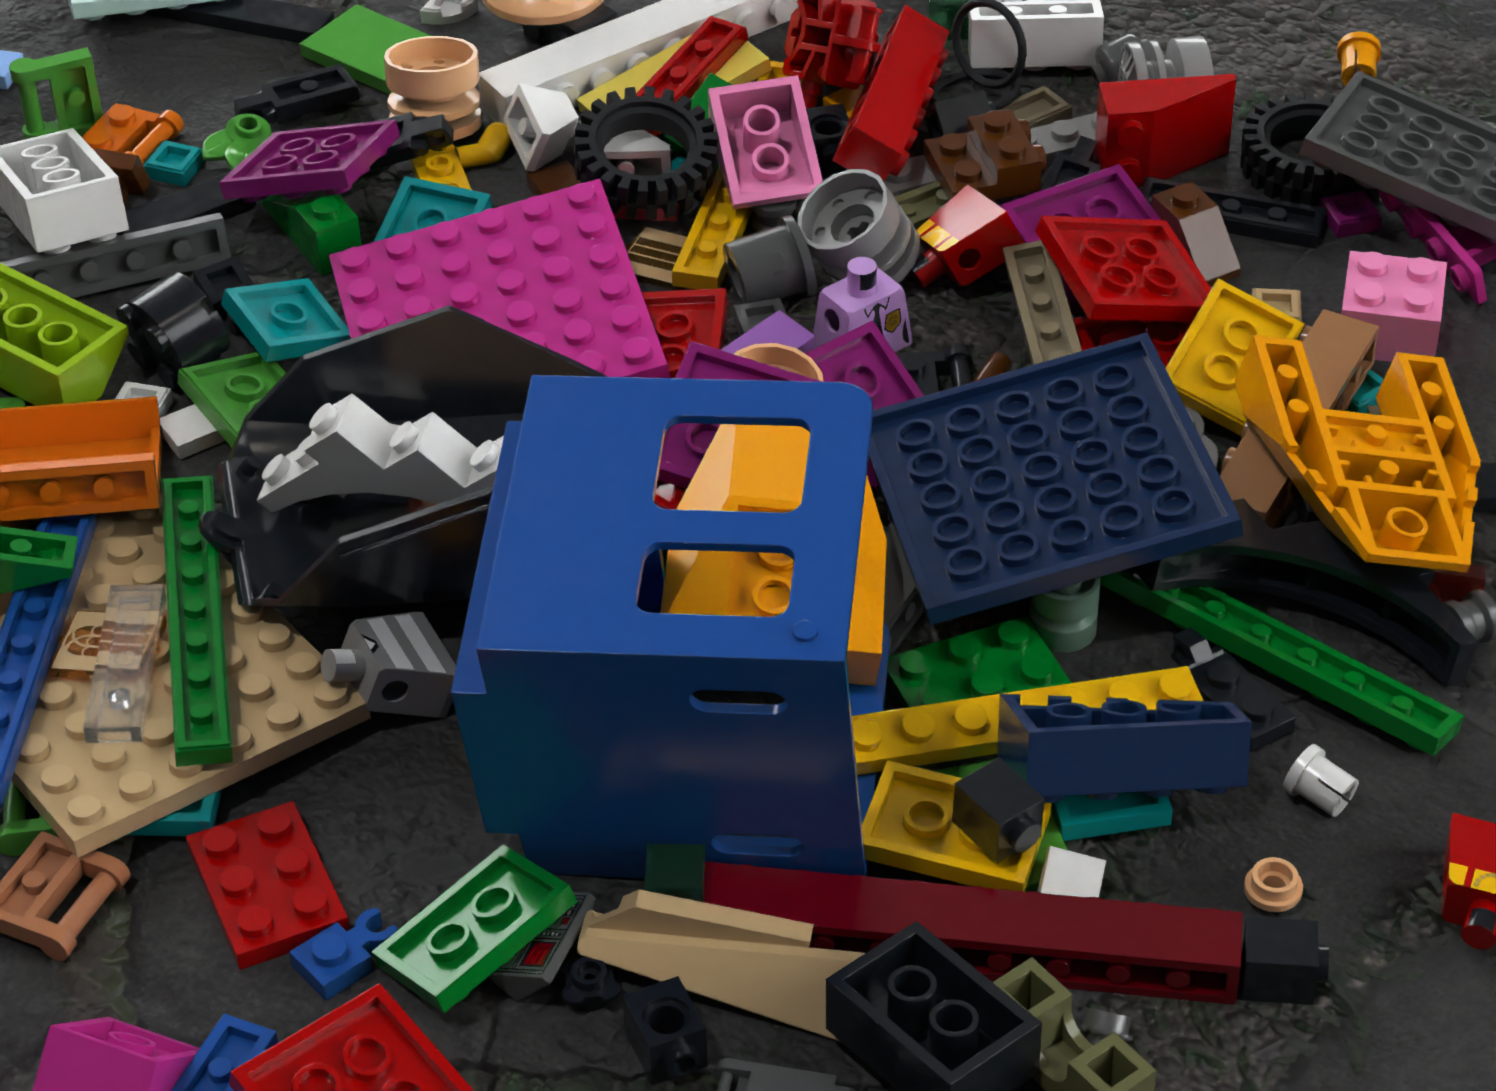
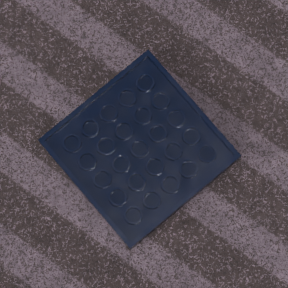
[868,333,1244,625]

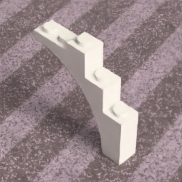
[257,393,504,513]

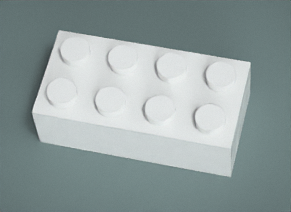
[0,128,129,255]

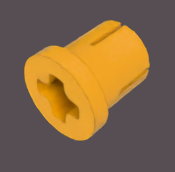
[1337,31,1381,86]

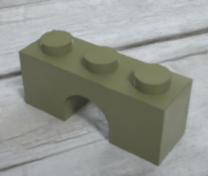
[993,957,1157,1091]

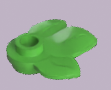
[202,113,273,171]

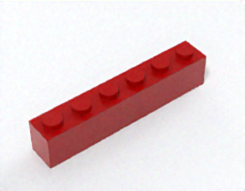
[832,5,950,181]

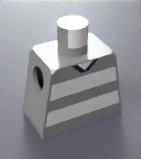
[321,612,456,718]

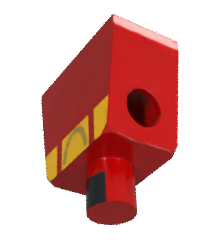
[909,185,1025,289]
[1441,813,1496,950]

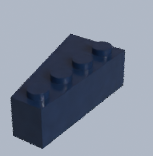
[997,694,1251,803]

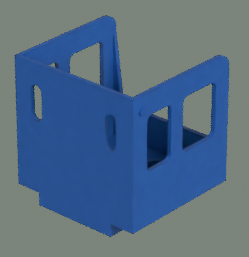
[451,375,890,879]

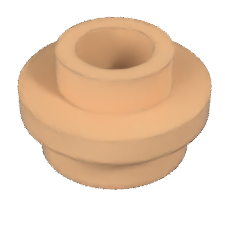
[1244,857,1303,912]

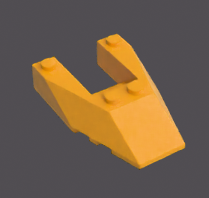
[1234,335,1481,573]

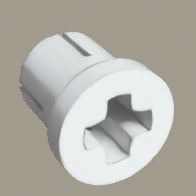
[1282,744,1359,817]

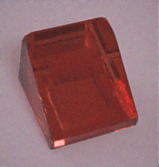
[1429,564,1486,602]

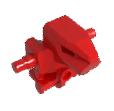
[782,0,883,108]

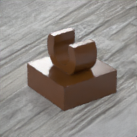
[95,148,151,204]

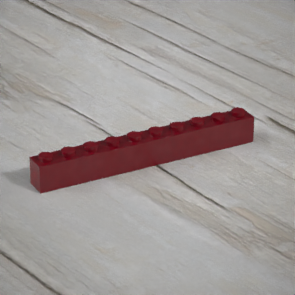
[651,857,1243,1005]

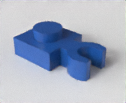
[289,907,398,1001]

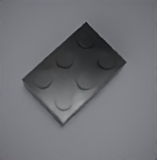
[826,921,1042,1091]

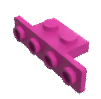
[1378,190,1496,305]

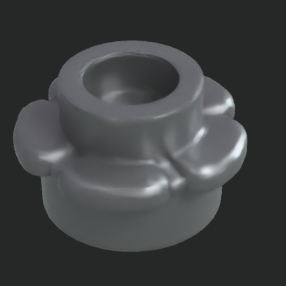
[1076,1007,1133,1046]

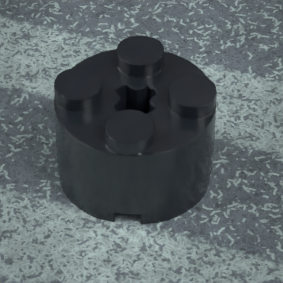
[116,272,230,389]

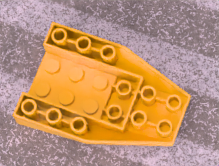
[660,424,887,686]

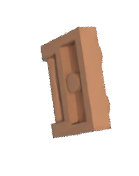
[0,831,131,961]

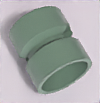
[1029,577,1100,653]

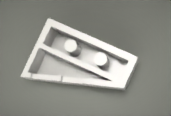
[968,0,1104,71]

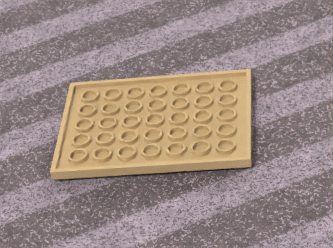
[0,494,371,858]

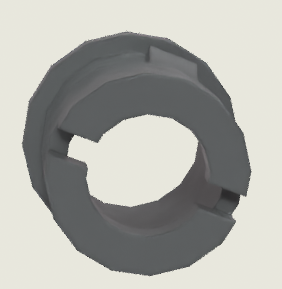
[723,215,817,304]

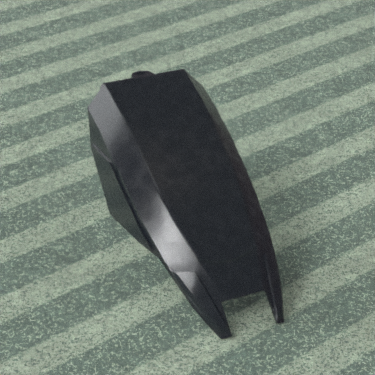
[198,305,878,607]

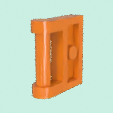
[82,103,184,165]

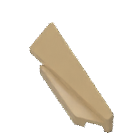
[577,889,865,1042]

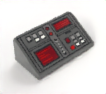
[488,892,596,1002]

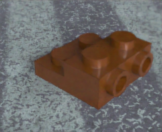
[924,109,1047,200]

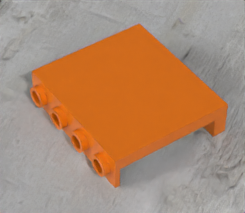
[0,396,162,522]

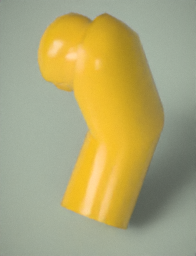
[455,122,512,169]

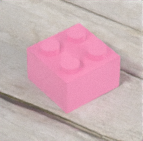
[1341,251,1447,362]

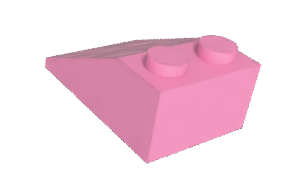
[708,75,823,210]

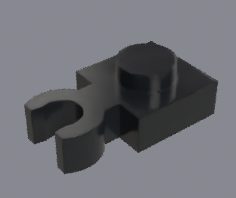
[193,256,254,336]

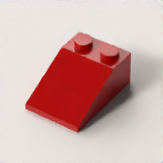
[1094,74,1236,187]

